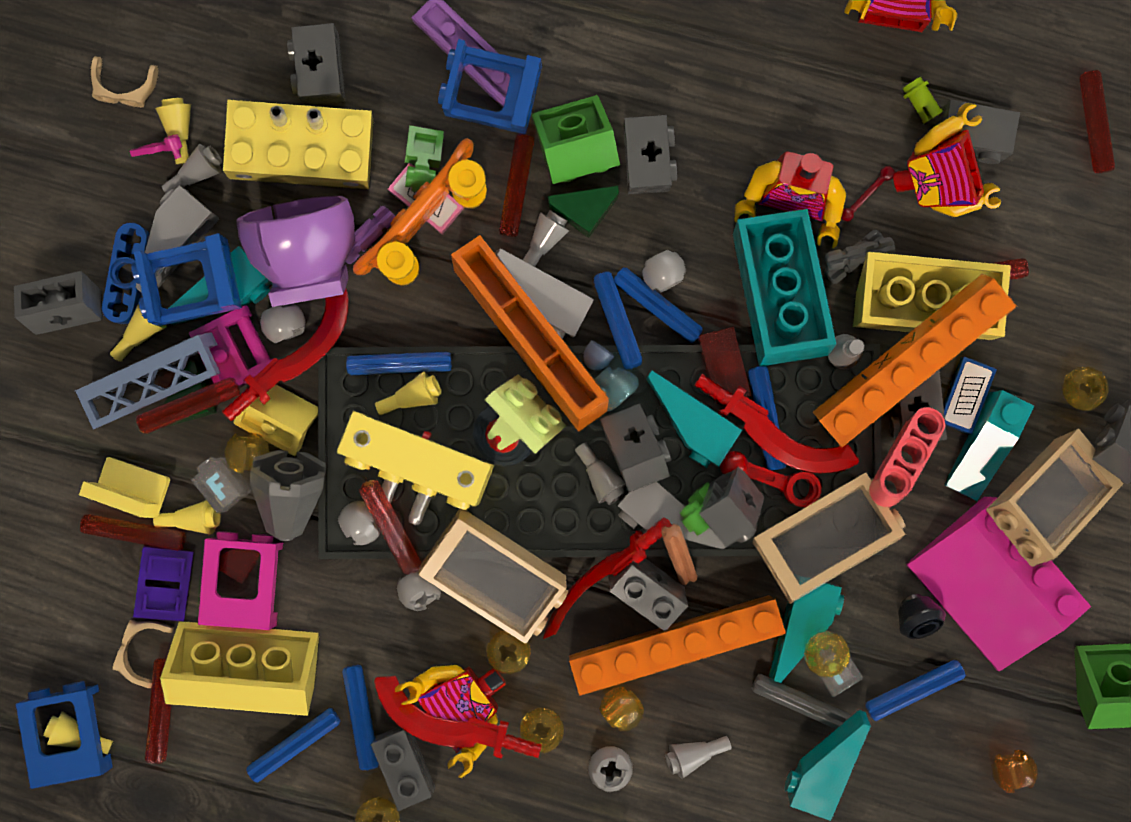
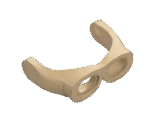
[91,56,158,107]
[113,619,174,688]

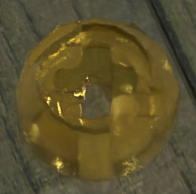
[1062,366,1109,411]
[224,433,270,473]
[486,630,531,675]
[804,631,850,678]
[599,687,644,731]
[519,708,564,753]
[355,797,400,822]

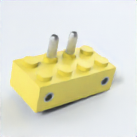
[223,100,373,189]
[337,411,494,525]

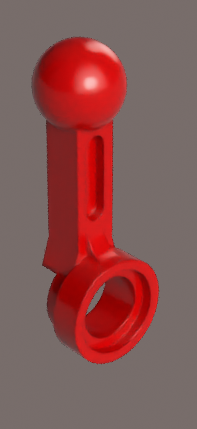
[720,451,821,508]

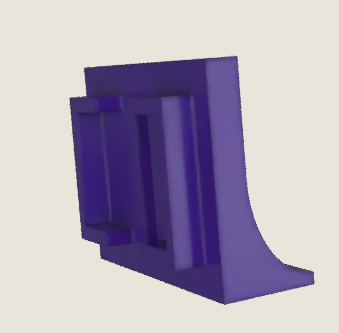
[133,545,193,622]

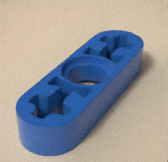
[102,223,150,324]

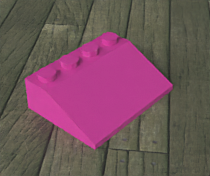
[906,496,1091,672]

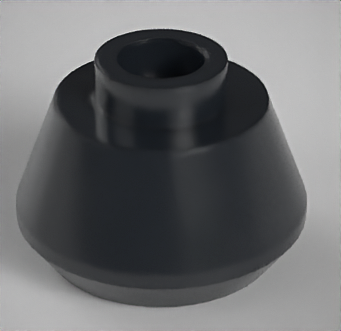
[898,594,946,639]

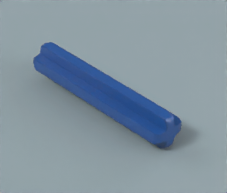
[614,267,703,343]
[594,272,642,369]
[346,352,452,375]
[748,366,786,471]
[865,660,966,721]
[342,665,379,770]
[246,708,341,783]

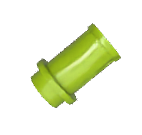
[902,76,943,124]

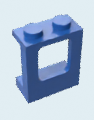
[438,39,542,135]
[132,234,242,326]
[16,681,113,789]

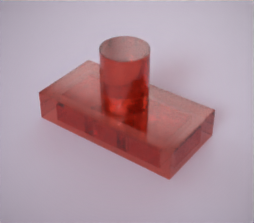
[698,327,751,405]

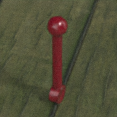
[841,166,895,222]

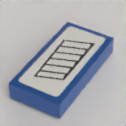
[943,357,997,435]

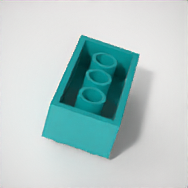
[733,209,837,366]

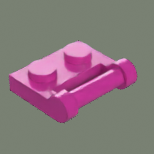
[189,306,274,396]

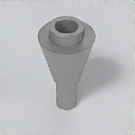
[162,144,223,193]
[523,210,569,267]
[828,334,864,369]
[575,442,626,505]
[665,736,731,779]

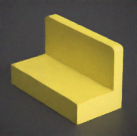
[233,385,318,456]
[79,457,170,518]

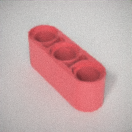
[869,408,945,507]

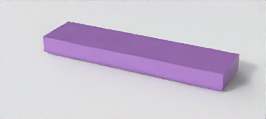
[412,0,510,108]

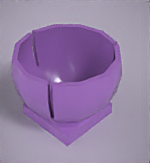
[237,196,355,307]

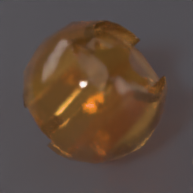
[991,750,1038,793]

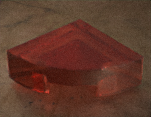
[219,549,261,584]

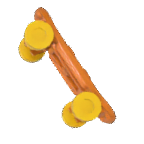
[353,138,487,285]

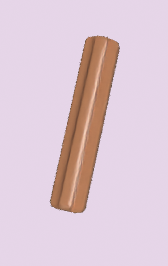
[661,523,698,585]

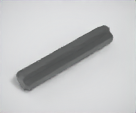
[752,674,851,729]

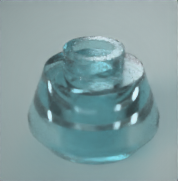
[594,366,639,412]

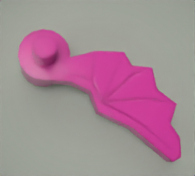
[130,134,183,159]

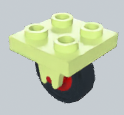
[473,374,566,466]

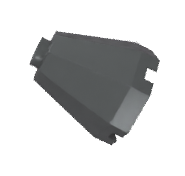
[250,450,326,541]

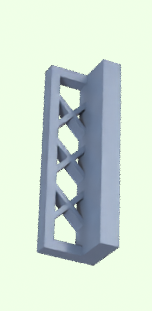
[75,332,220,429]

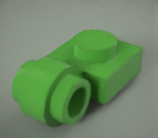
[404,125,444,192]
[679,481,710,536]

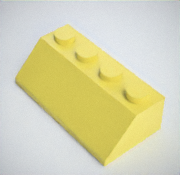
[853,252,1011,340]
[160,621,319,716]

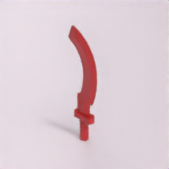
[222,288,349,422]
[694,374,859,473]
[543,517,672,639]
[374,676,542,759]

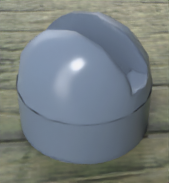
[583,340,615,371]

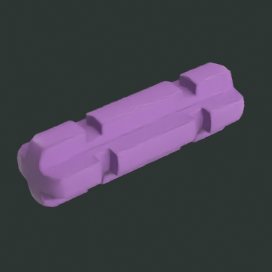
[345,206,395,264]

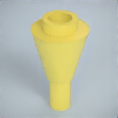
[155,98,191,164]
[110,304,166,362]
[375,371,441,415]
[153,499,221,535]
[43,711,113,755]

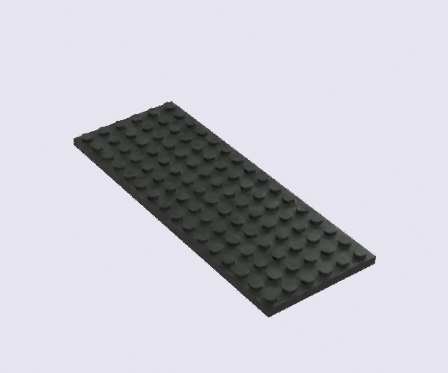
[318,344,883,559]

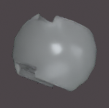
[642,250,686,293]
[260,303,306,343]
[338,501,383,545]
[397,566,441,611]
[588,746,633,792]

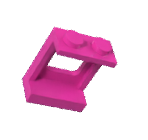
[198,531,283,630]

